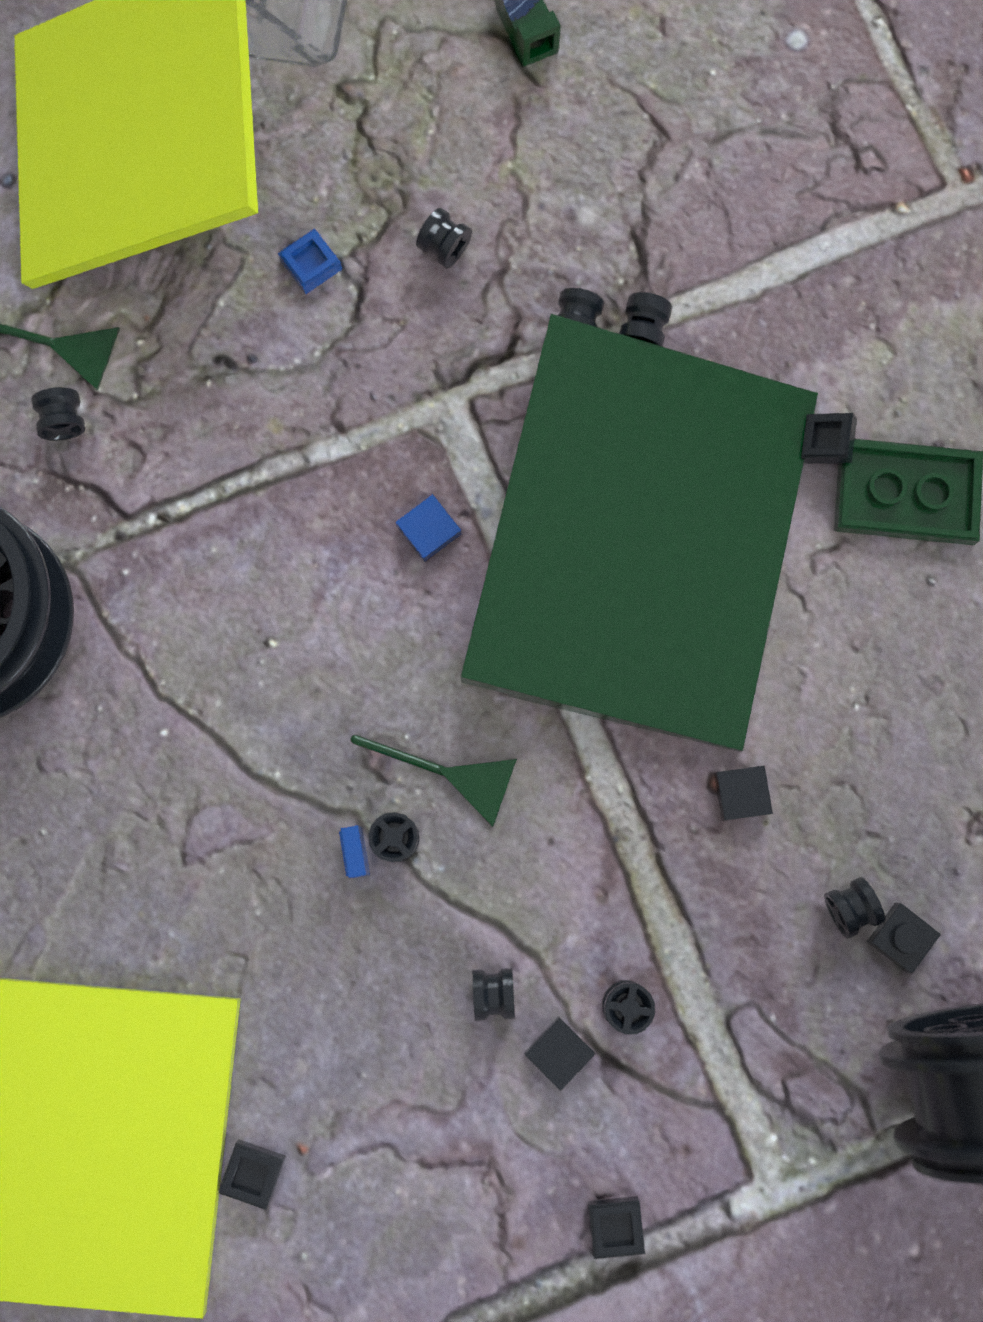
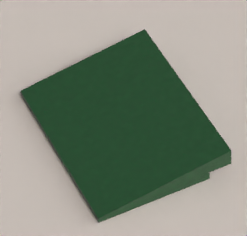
[461,314,818,752]

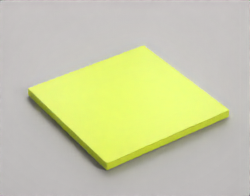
[14,0,258,289]
[0,978,241,1319]

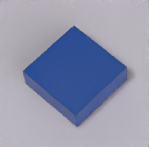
[278,228,343,294]
[395,494,462,562]
[339,825,371,878]

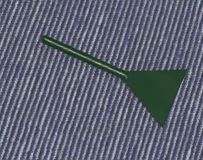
[0,323,120,391]
[350,735,517,827]

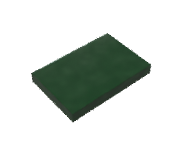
[834,439,983,546]

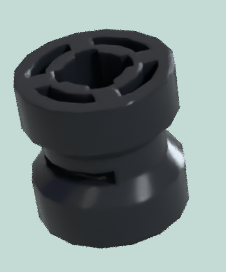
[619,292,673,347]

